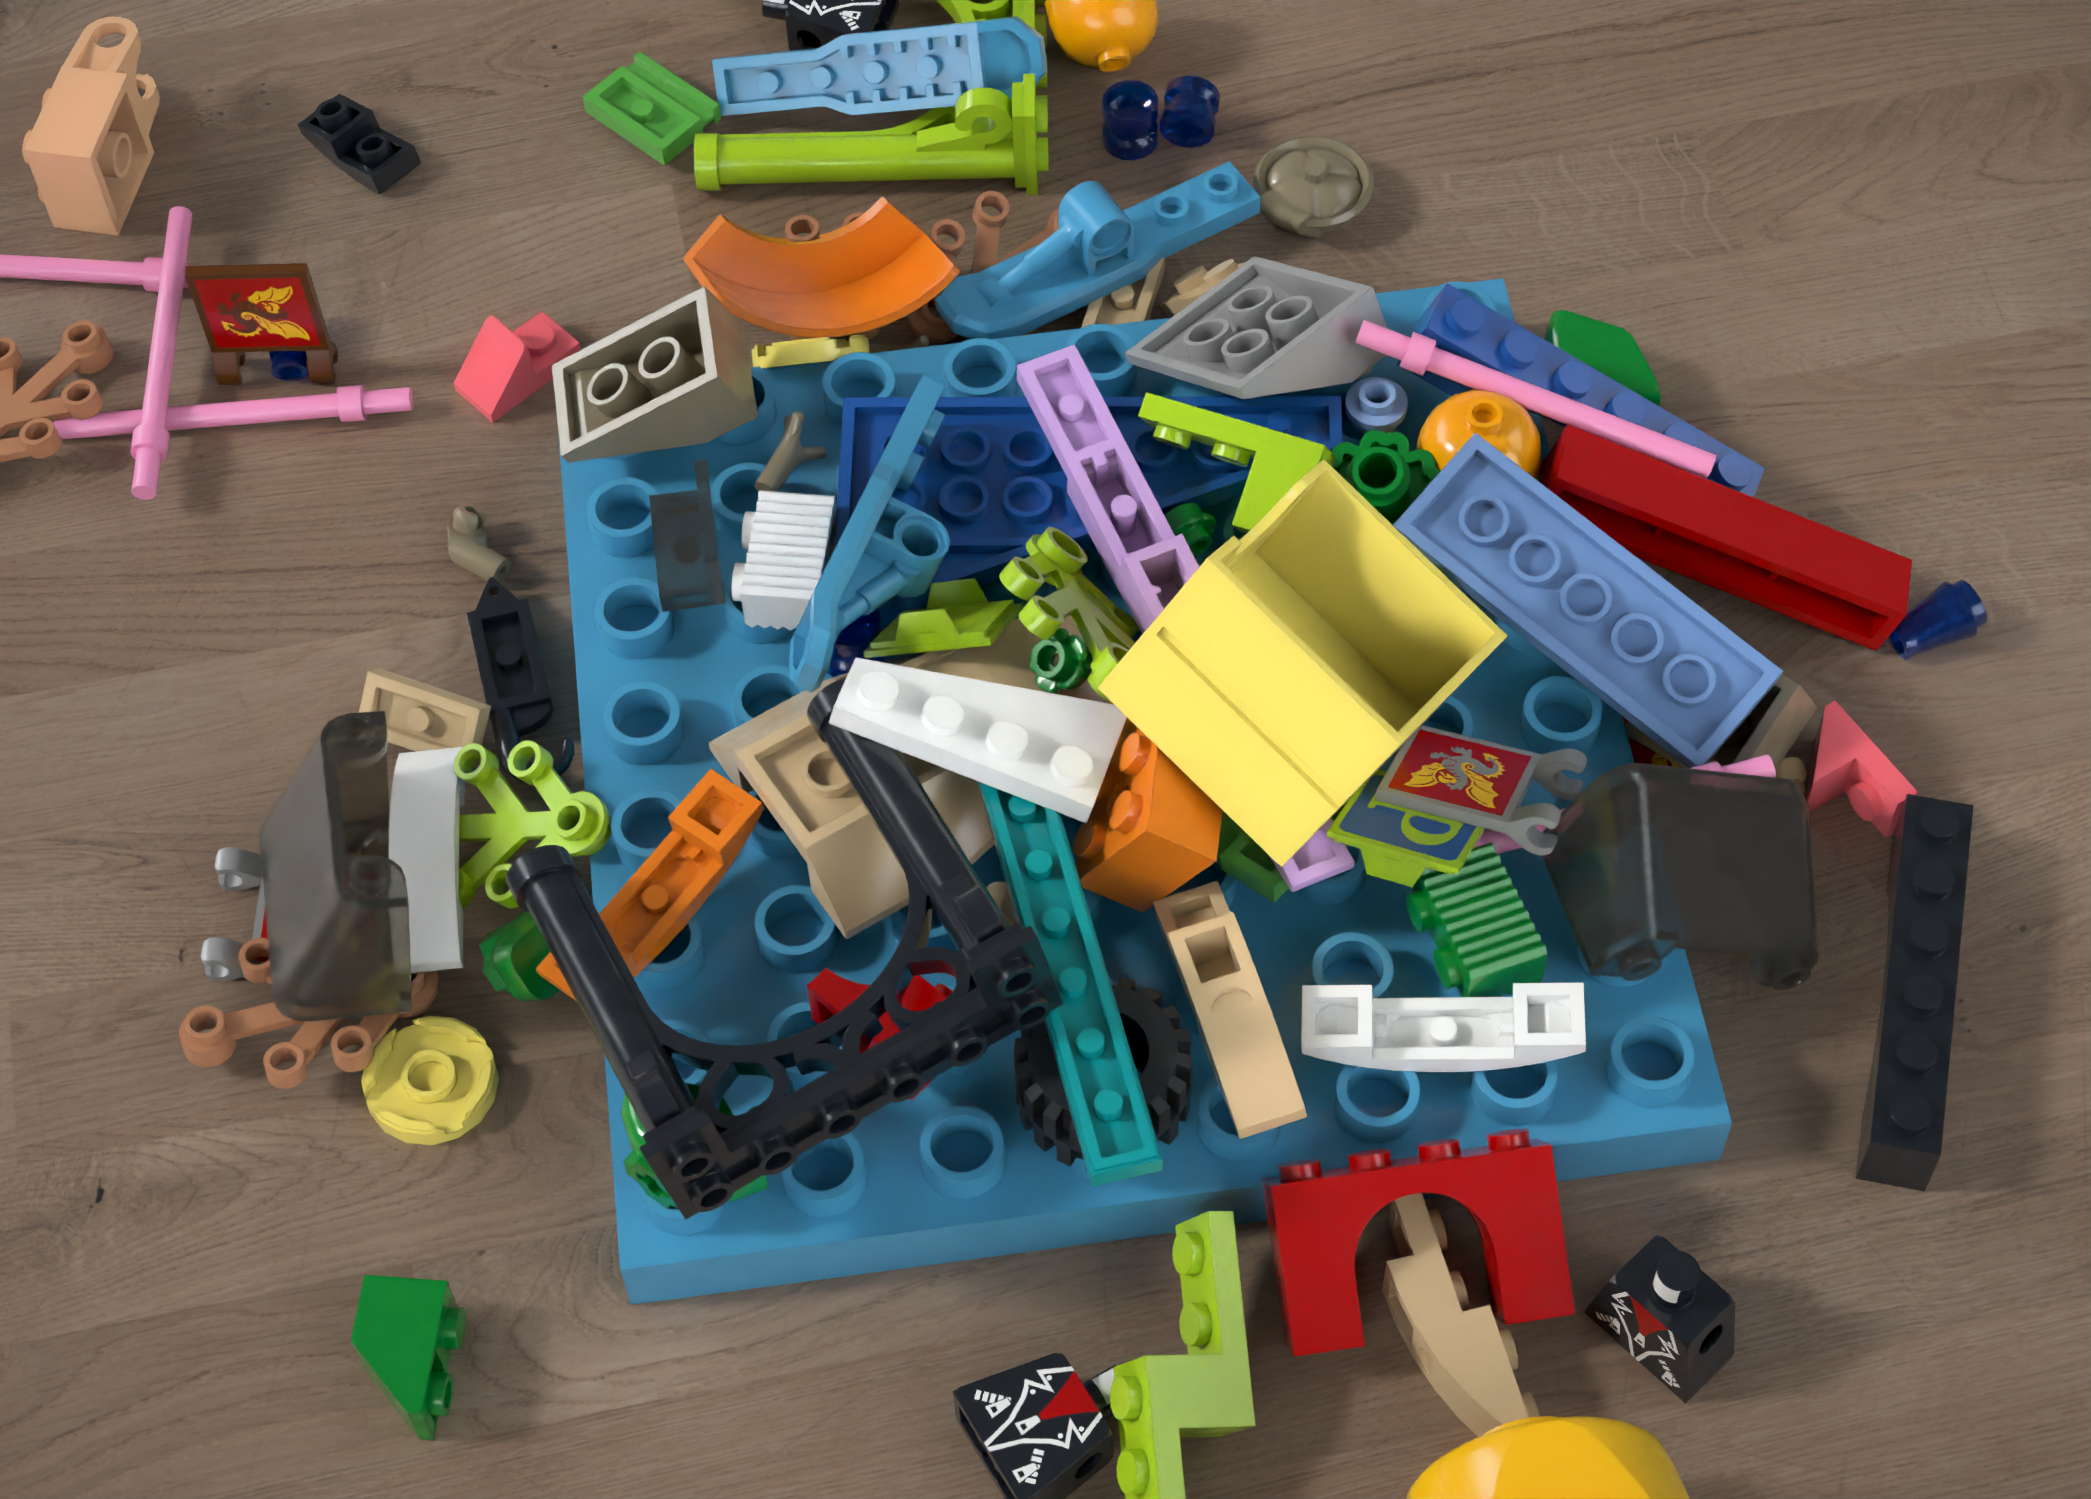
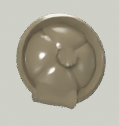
[1253,137,1374,238]

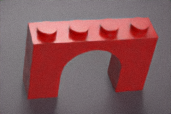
[1262,1129,1575,1357]

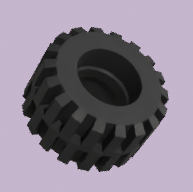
[1014,977,1192,1171]

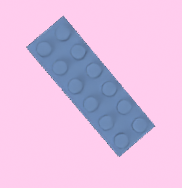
[1393,433,1783,768]

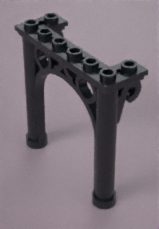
[506,678,1063,1219]

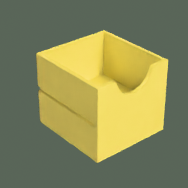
[1098,459,1508,867]

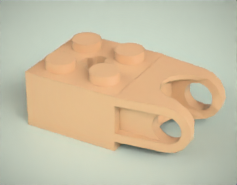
[22,17,160,236]

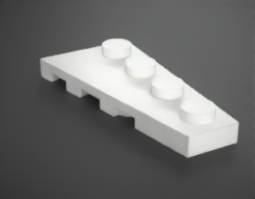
[829,658,1127,823]

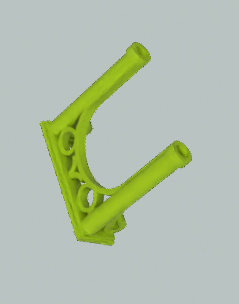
[694,0,1049,195]

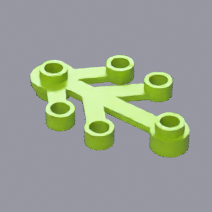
[999,527,1139,703]
[454,740,611,909]

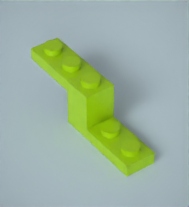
[1138,392,1336,535]
[1110,1211,1256,1499]

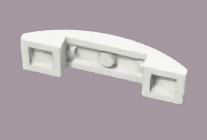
[389,747,465,975]
[1301,982,1586,1072]

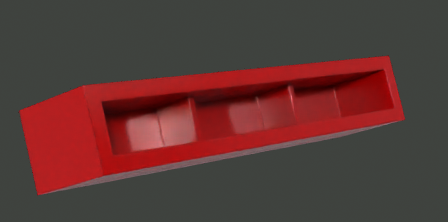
[1539,424,1912,651]

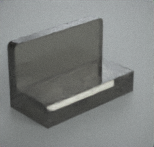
[649,459,726,612]

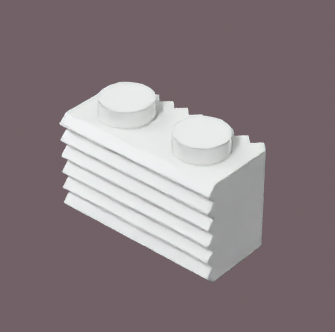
[732,491,837,630]

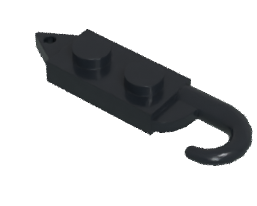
[467,577,575,783]

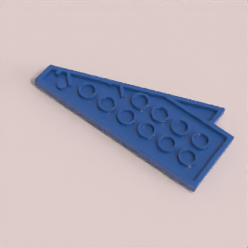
[835,396,1343,612]

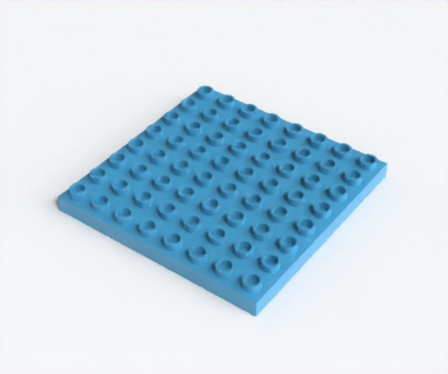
[558,278,1732,1305]

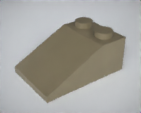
[552,286,758,463]

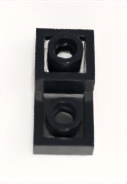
[297,94,421,195]

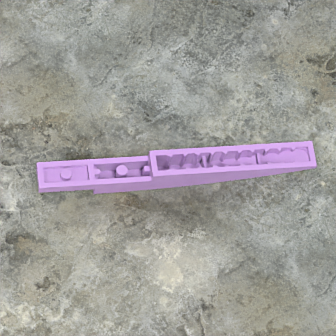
[1016,344,1355,892]

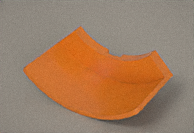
[682,196,960,338]

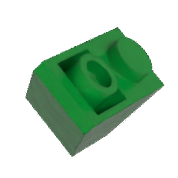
[350,1275,466,1441]

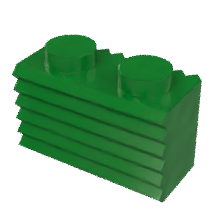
[1406,842,1547,997]

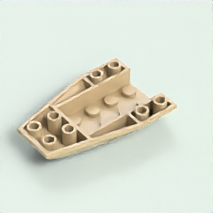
[708,615,1108,940]

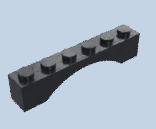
[1856,794,1974,1192]

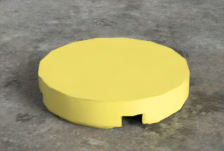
[751,335,870,369]
[361,1016,499,1145]

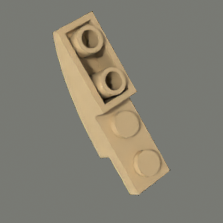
[1153,881,1307,1139]
[1382,1193,1540,1437]

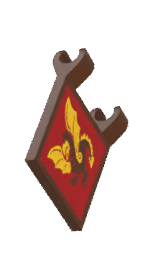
[185,263,339,385]

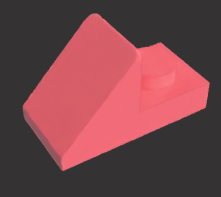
[454,311,581,423]
[1804,701,1918,838]

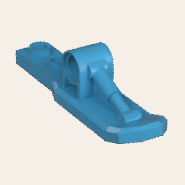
[712,16,1047,116]
[935,161,1261,339]
[789,374,950,692]

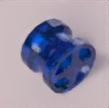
[1159,76,1220,148]

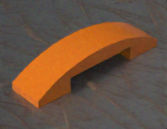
[536,769,764,1001]

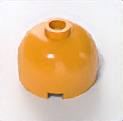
[1045,0,1159,72]
[1417,390,1541,481]

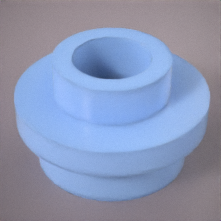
[1345,377,1408,434]

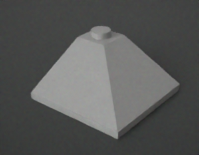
[1124,256,1387,399]

